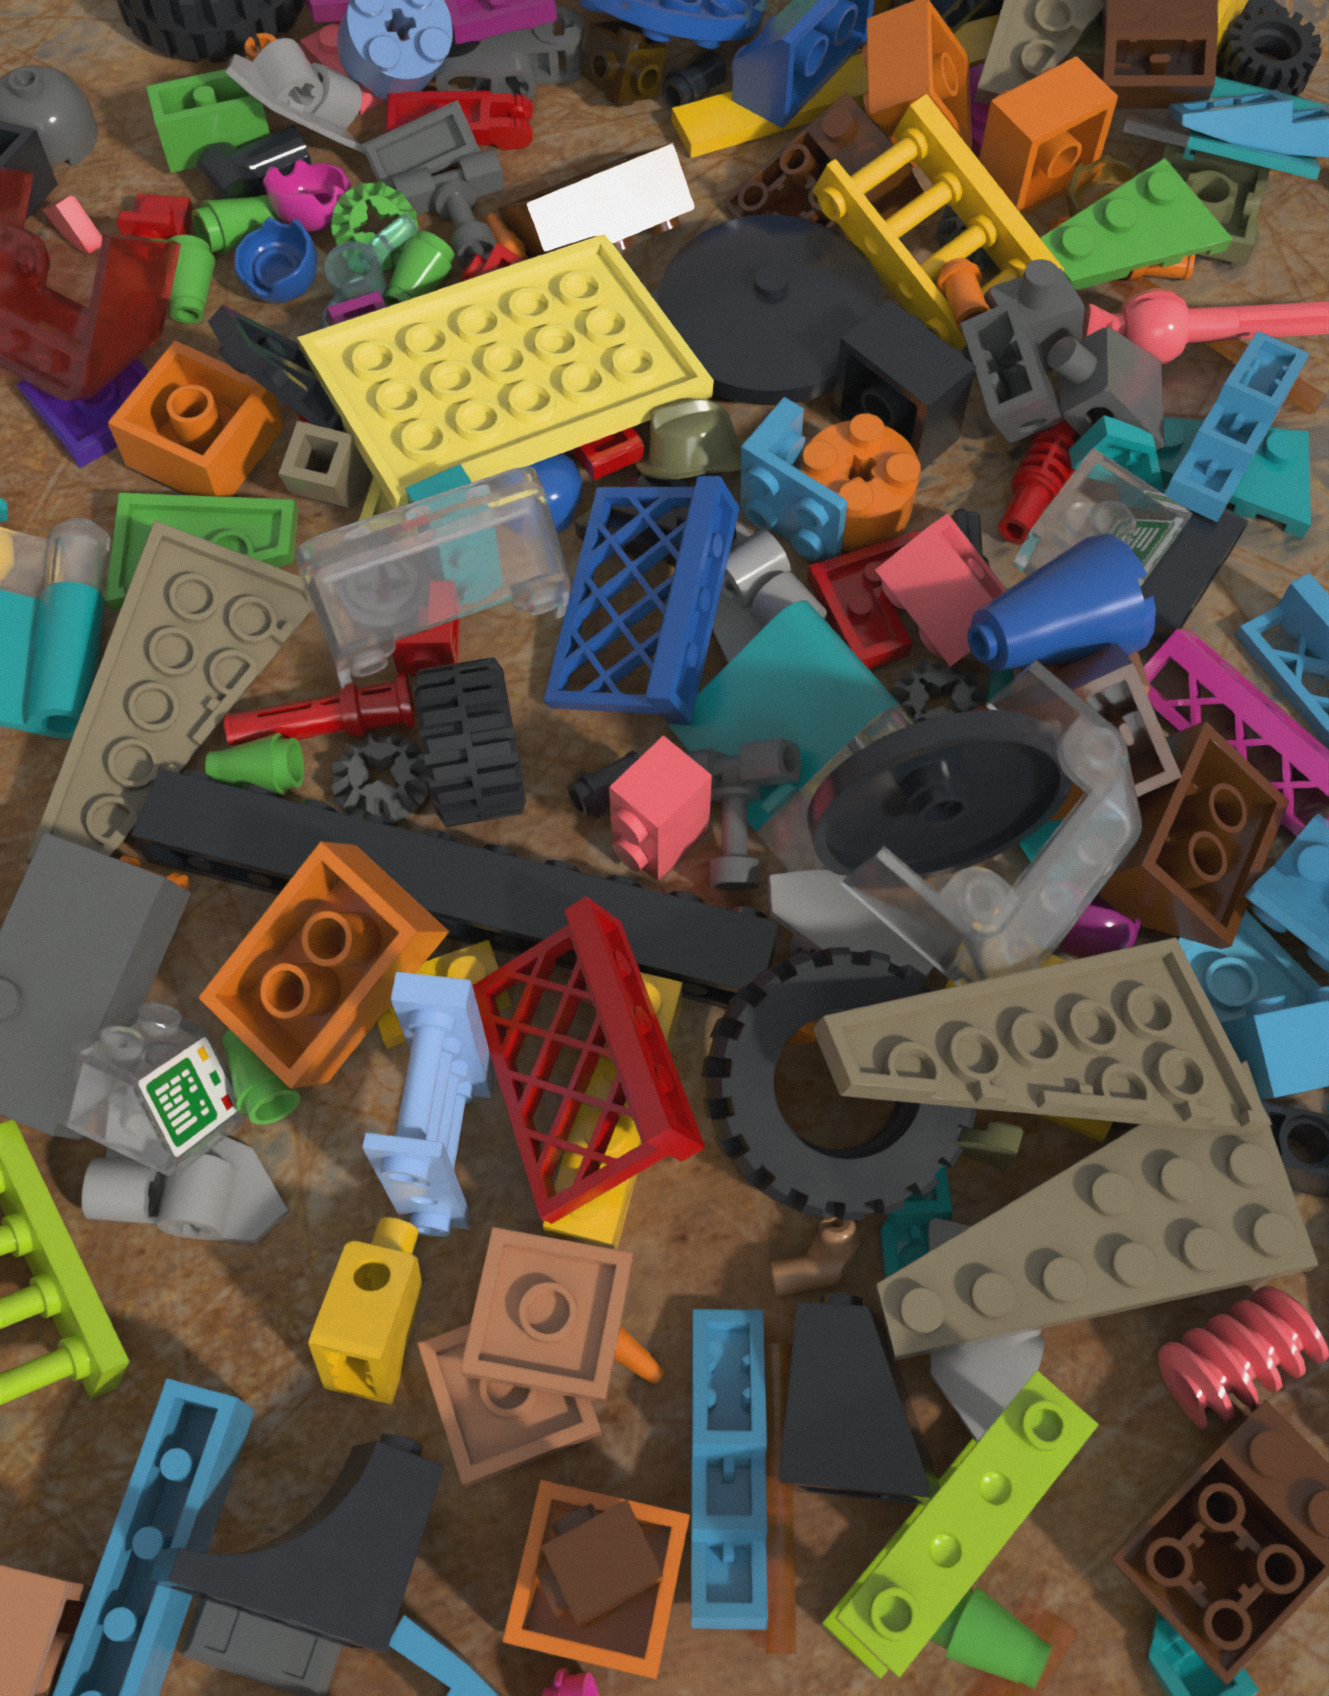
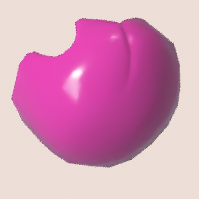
[262,159,351,232]

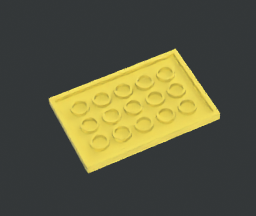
[297,234,714,514]

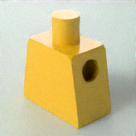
[308,1217,423,1405]

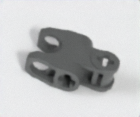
[435,6,584,100]

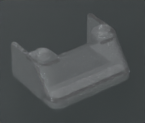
[295,467,571,688]
[840,660,1142,986]

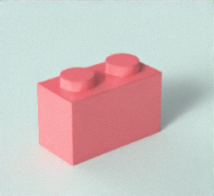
[875,513,1007,666]
[609,735,712,881]

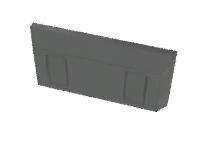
[362,100,480,188]
[181,1600,343,1696]

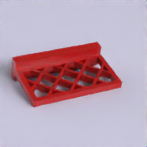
[472,896,705,1224]

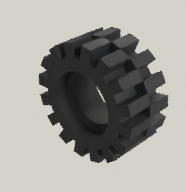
[1217,5,1322,97]

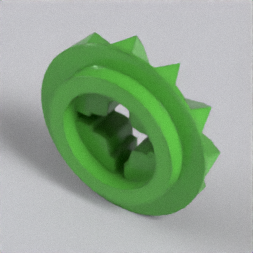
[331,181,418,272]

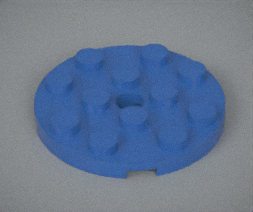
[579,0,767,49]

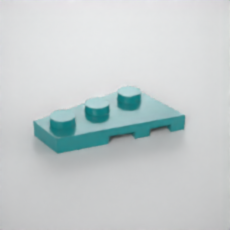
[1156,416,1311,539]

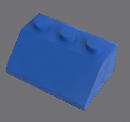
[731,0,874,128]

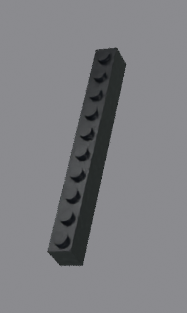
[131,769,780,1009]

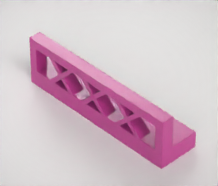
[1143,629,1329,837]

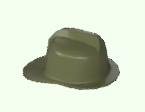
[636,398,748,479]

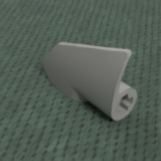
[225,38,365,154]
[712,525,827,664]
[768,869,960,978]
[82,1090,289,1244]
[928,1218,1045,1442]

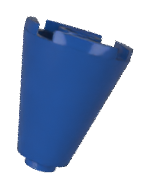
[967,534,1156,671]

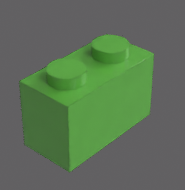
[146,69,270,173]

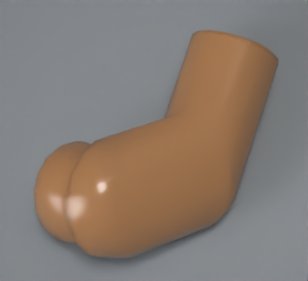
[769,1216,860,1296]

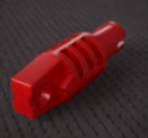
[998,420,1079,545]

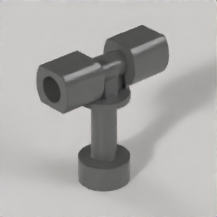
[391,148,505,269]
[684,738,801,890]

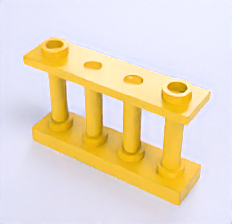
[813,94,1064,352]

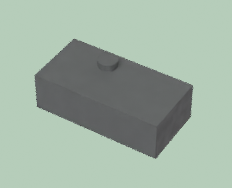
[0,832,191,1141]

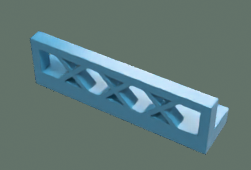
[1235,573,1329,748]

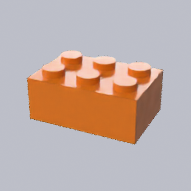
[198,841,450,1089]

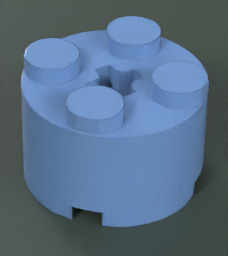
[337,0,453,100]

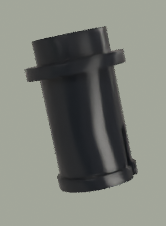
[662,51,727,108]
[567,750,640,818]

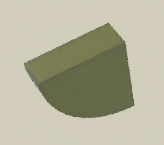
[956,1120,1024,1171]

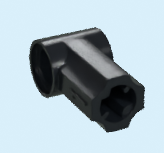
[196,125,312,200]

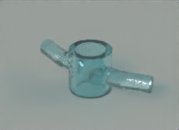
[319,213,418,330]

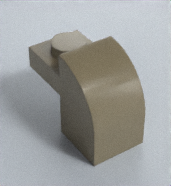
[278,421,373,508]

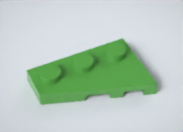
[1040,158,1233,290]
[105,493,299,611]

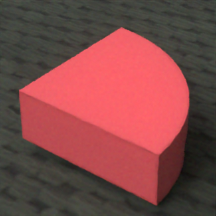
[42,195,105,254]

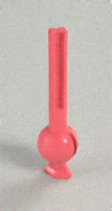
[1082,288,1329,365]

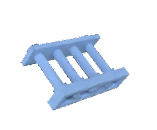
[362,972,495,1237]

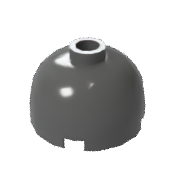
[0,65,99,173]

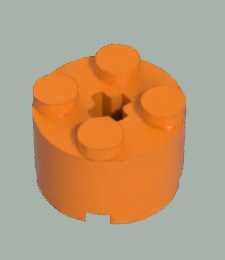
[800,414,921,551]

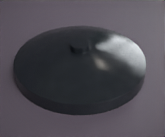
[658,214,882,405]
[807,710,1074,883]

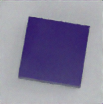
[17,330,149,468]

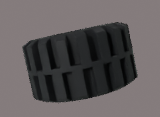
[414,657,526,827]

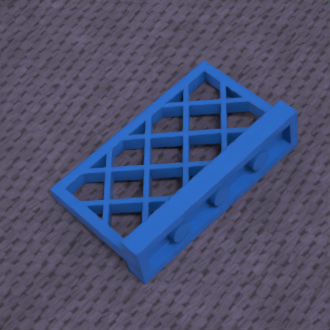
[543,476,740,725]

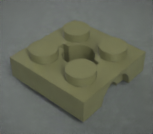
[1160,144,1270,265]

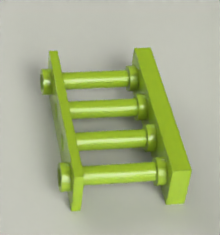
[0,1120,129,1405]
[821,1370,1099,1679]

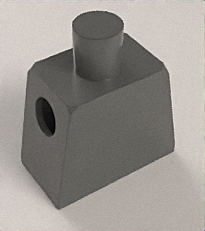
[963,259,1085,381]
[960,298,1064,442]
[1047,327,1164,450]

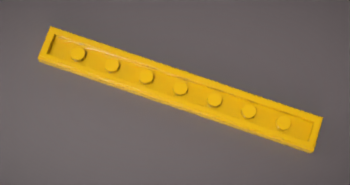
[672,14,1000,158]

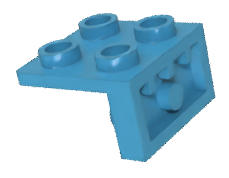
[740,397,847,562]
[1245,813,1329,972]

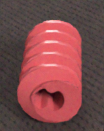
[1158,1286,1329,1430]

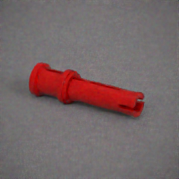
[224,672,417,748]

